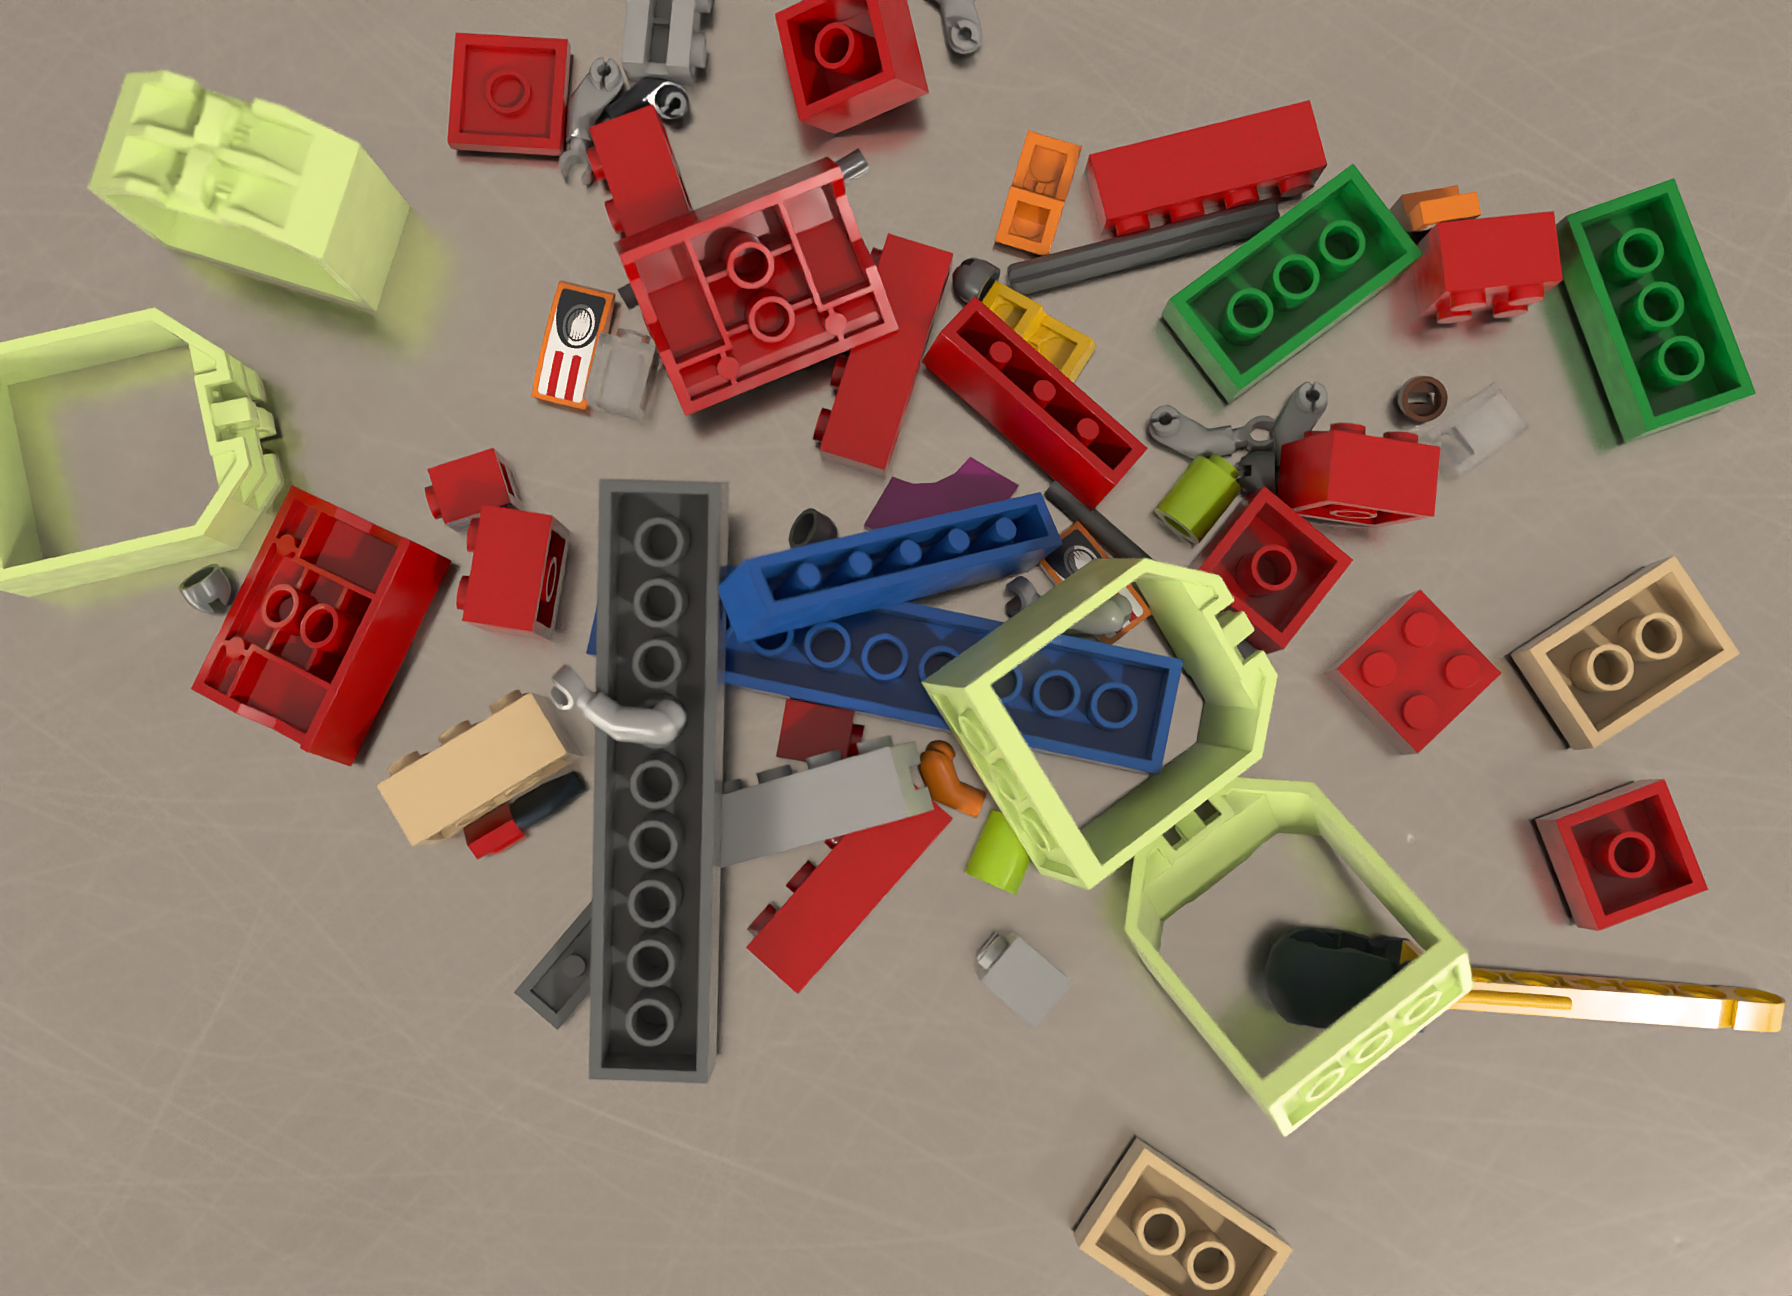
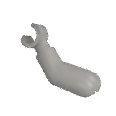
[935,0,983,54]
[558,57,624,185]
[1272,381,1328,496]
[1149,405,1275,459]
[1006,576,1132,638]
[551,664,686,744]

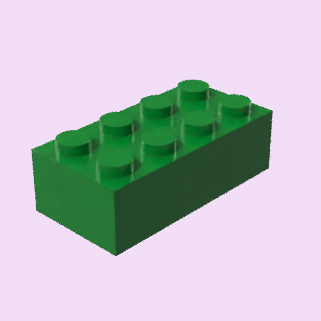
[1161,164,1423,403]
[1556,178,1756,443]

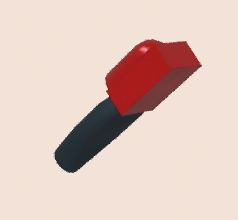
[463,771,585,860]

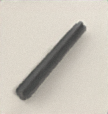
[1006,198,1280,295]

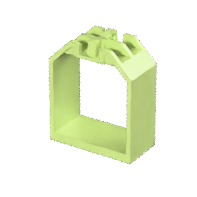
[88,71,410,311]
[0,307,281,597]
[921,558,1278,890]
[1124,777,1474,1137]

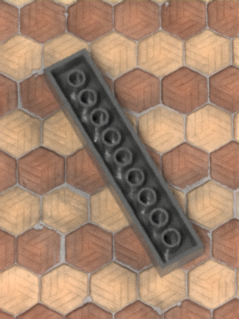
[589,478,729,1084]

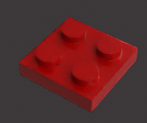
[447,33,571,156]

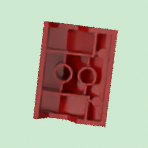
[613,156,899,416]
[191,485,452,767]

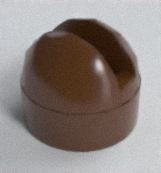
[1398,375,1448,422]

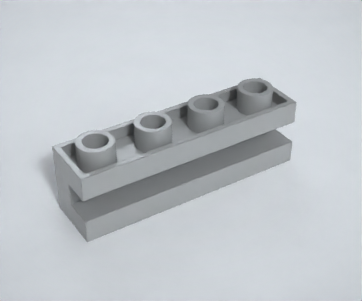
[621,0,712,86]
[721,735,934,868]

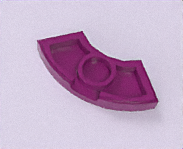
[864,457,1019,531]

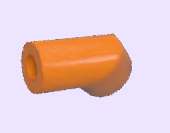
[918,740,987,818]

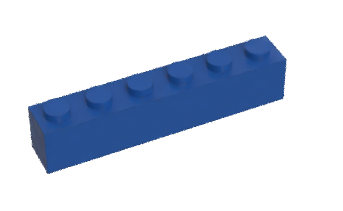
[717,492,1063,643]

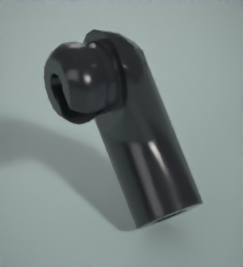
[604,78,689,119]

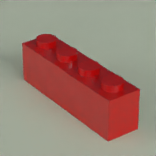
[1085,100,1327,237]
[586,104,693,339]
[813,233,953,478]
[921,296,1148,511]
[746,783,953,994]

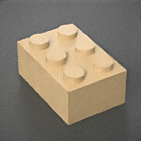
[1510,555,1740,750]
[376,690,583,847]
[1073,1138,1294,1296]

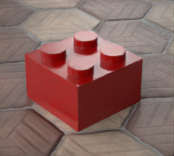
[775,0,929,134]
[1412,211,1563,324]
[1277,423,1441,528]
[1189,486,1353,654]
[456,504,569,641]
[1324,589,1502,755]
[1535,779,1708,931]

